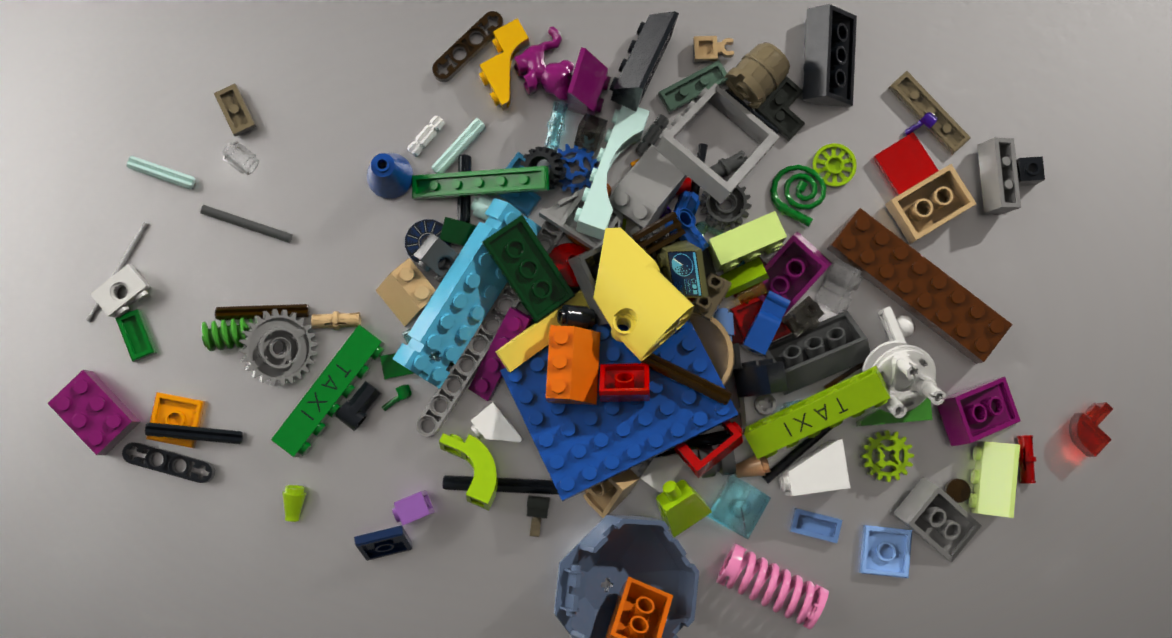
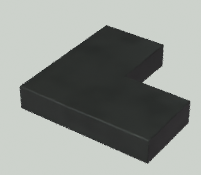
[755,76,805,142]

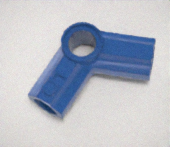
[664,191,709,251]

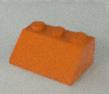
[546,325,601,405]

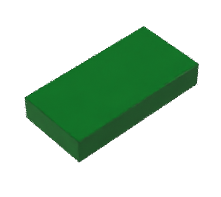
[115,309,157,362]

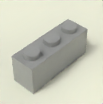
[977,138,1021,214]

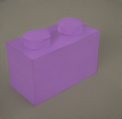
[392,490,435,526]

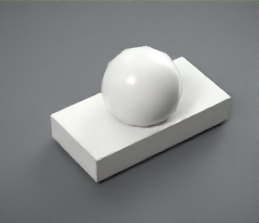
[878,306,916,343]

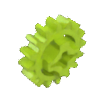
[860,430,914,482]

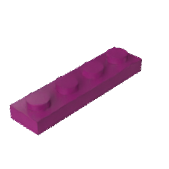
[468,307,533,401]

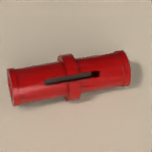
[1017,435,1036,484]

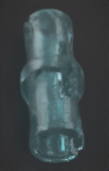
[544,101,568,150]

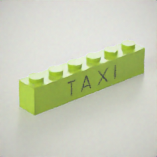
[744,366,890,459]

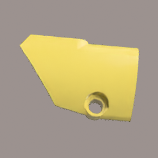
[593,228,694,361]

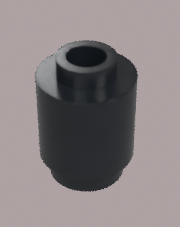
[557,305,595,329]

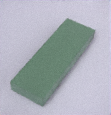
[658,60,728,114]

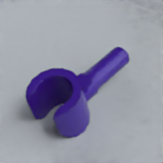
[905,112,938,135]

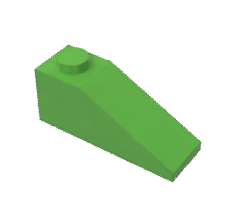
[856,398,933,427]

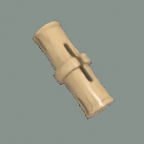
[311,311,361,330]

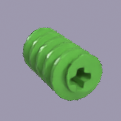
[201,318,253,351]

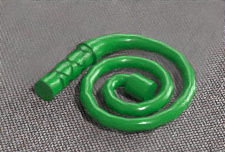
[770,165,827,227]

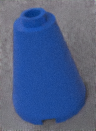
[367,153,413,199]

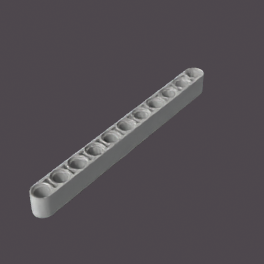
[416,221,565,437]

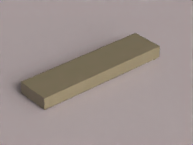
[889,71,971,155]

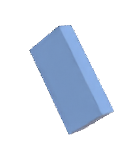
[789,508,843,543]

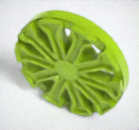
[812,143,857,188]

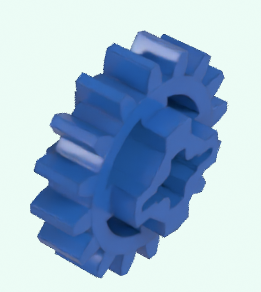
[549,143,599,195]

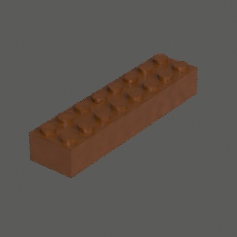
[827,208,1013,364]

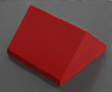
[599,363,650,402]

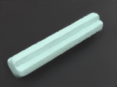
[432,118,485,174]
[127,156,196,189]

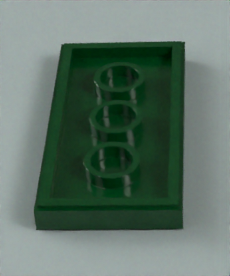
[481,215,575,322]

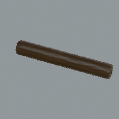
[215,304,310,320]
[641,353,732,405]

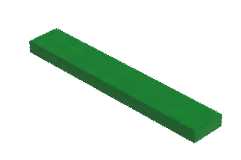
[412,166,549,200]

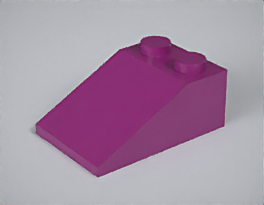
[567,47,611,118]
[748,232,832,317]
[937,377,1021,446]

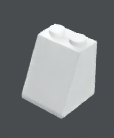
[779,439,850,496]

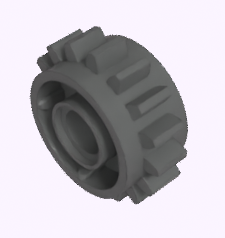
[700,178,752,230]

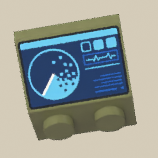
[657,240,708,297]

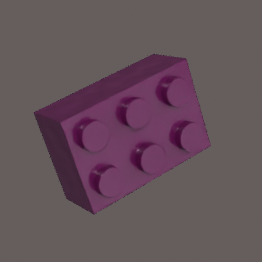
[47,370,141,455]

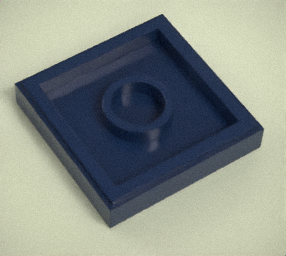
[354,525,413,561]

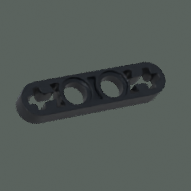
[122,442,215,483]

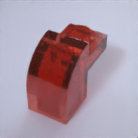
[1069,402,1113,457]

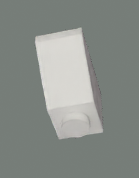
[470,402,524,443]
[638,454,686,493]

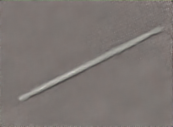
[87,222,148,322]

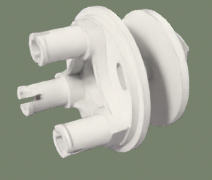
[862,341,946,419]

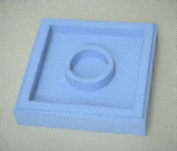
[859,525,912,578]

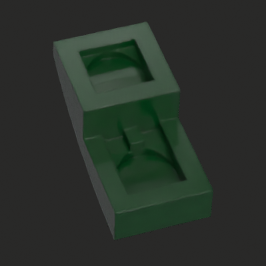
[440,217,476,247]

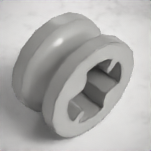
[754,394,777,415]

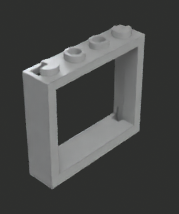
[656,83,780,204]

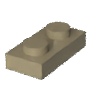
[214,83,257,137]

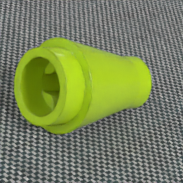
[282,485,307,522]

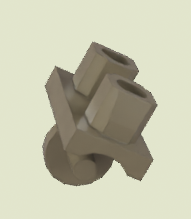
[692,272,732,321]

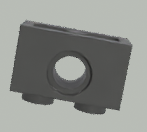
[414,233,459,283]

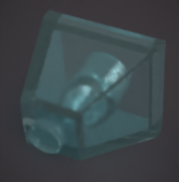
[707,474,771,539]

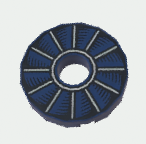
[405,219,452,264]

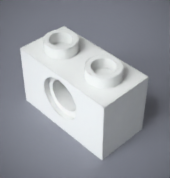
[90,264,151,317]

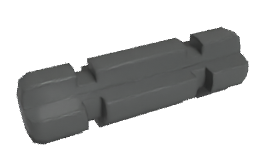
[636,114,669,156]

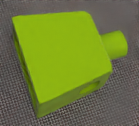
[656,480,712,537]

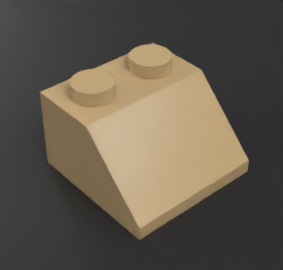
[376,258,436,327]

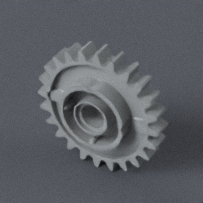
[238,309,317,386]

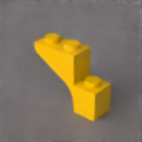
[478,18,530,110]

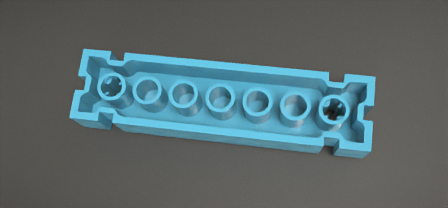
[393,198,542,389]

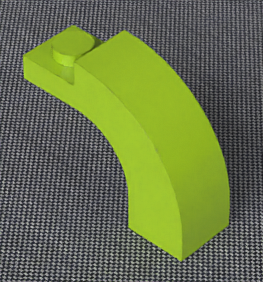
[439,433,498,511]

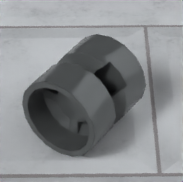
[698,445,736,478]

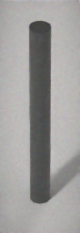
[200,205,293,243]

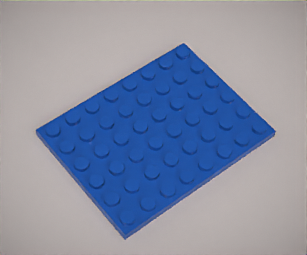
[500,319,739,502]

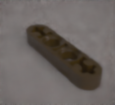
[432,11,504,82]

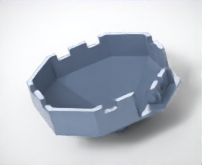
[554,515,699,638]

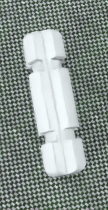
[408,116,445,157]

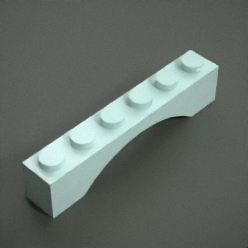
[574,106,650,241]

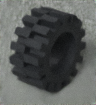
[520,147,567,190]

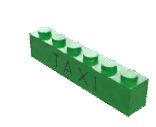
[271,325,385,457]

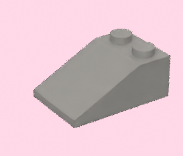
[609,145,687,228]
[893,477,982,562]

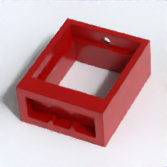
[673,420,743,478]

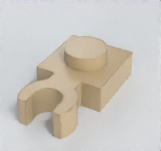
[693,36,734,62]

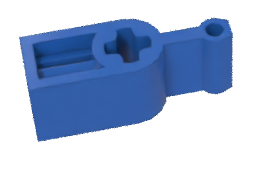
[741,290,791,357]

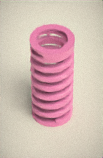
[716,543,829,630]

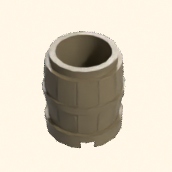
[725,42,790,109]

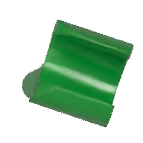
[382,385,412,411]

